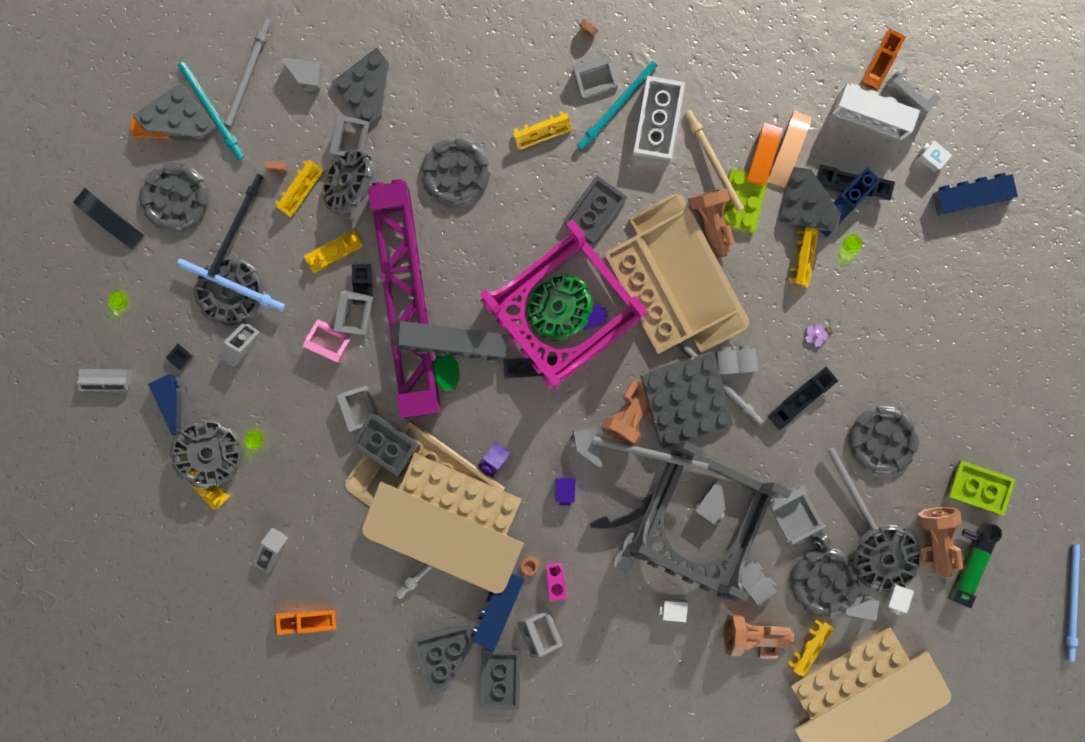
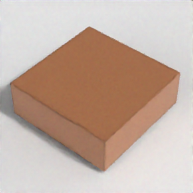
[265,161,288,173]

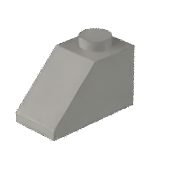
[282,57,324,92]
[218,321,260,367]
[570,428,602,467]
[693,479,725,524]
[252,528,289,574]

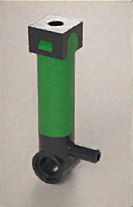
[948,523,1002,609]

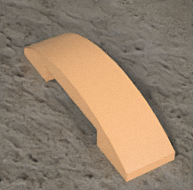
[768,111,812,188]

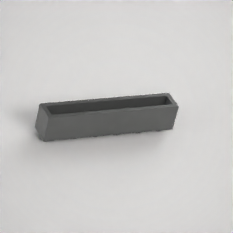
[391,321,507,362]

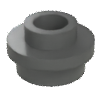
[812,533,831,551]

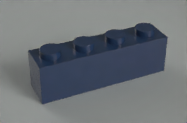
[933,173,1018,216]
[470,573,525,651]

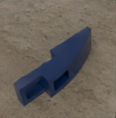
[817,167,881,238]

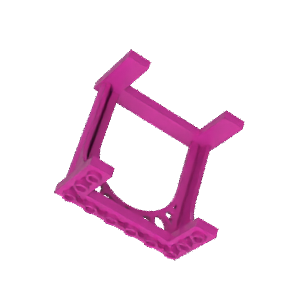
[480,219,648,390]

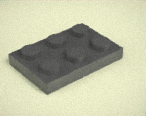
[563,175,628,244]
[351,412,419,477]
[480,649,520,710]

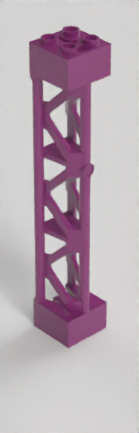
[368,179,441,418]

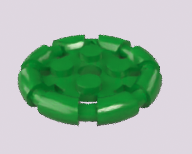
[527,274,593,341]

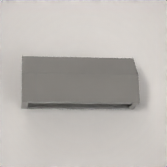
[77,369,130,391]

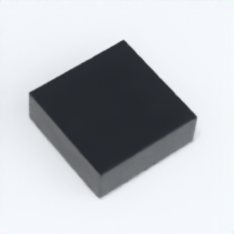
[166,343,193,370]

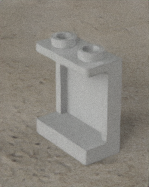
[885,67,941,120]
[768,485,825,546]

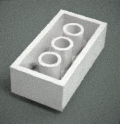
[633,76,685,161]
[831,83,920,140]

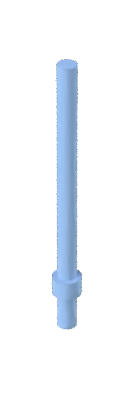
[177,259,285,312]
[1066,544,1080,661]

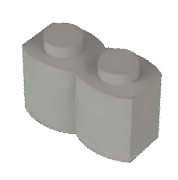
[715,345,758,375]
[613,531,636,573]
[742,560,777,606]

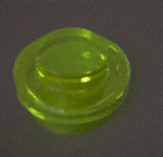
[843,234,863,254]
[108,291,128,310]
[245,430,264,449]

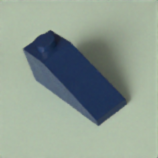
[148,374,182,436]

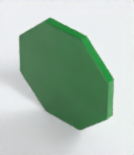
[433,354,460,391]

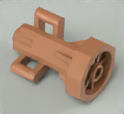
[688,188,734,258]
[601,380,653,446]
[917,507,963,577]
[723,614,794,659]

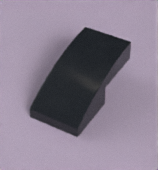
[352,264,373,305]

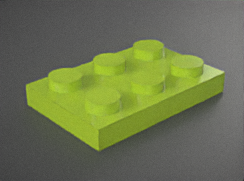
[723,168,769,233]
[947,460,1016,516]

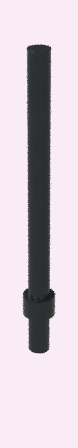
[207,174,264,278]

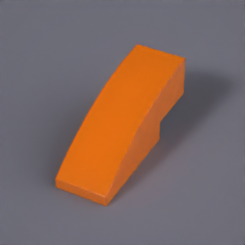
[862,28,907,89]
[746,123,783,187]
[274,610,336,635]

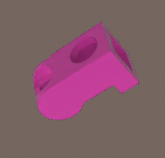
[546,563,567,601]

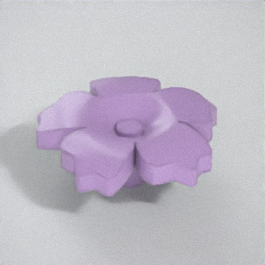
[805,324,829,347]

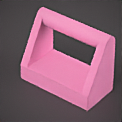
[302,320,352,363]

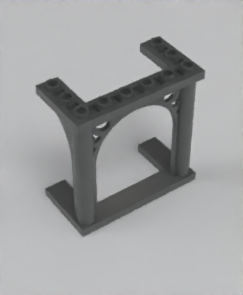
[625,441,792,603]

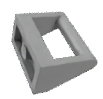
[573,55,618,99]
[329,115,370,157]
[334,290,373,335]
[337,386,378,432]
[840,595,879,621]
[517,609,563,658]

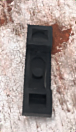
[817,164,895,201]
[73,188,144,250]
[767,366,839,431]
[589,493,654,529]

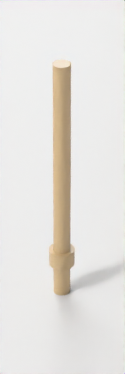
[684,110,744,212]

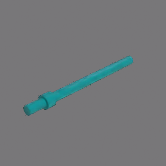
[178,61,245,161]
[577,61,658,150]

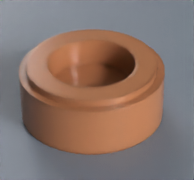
[579,19,598,36]
[520,556,539,576]

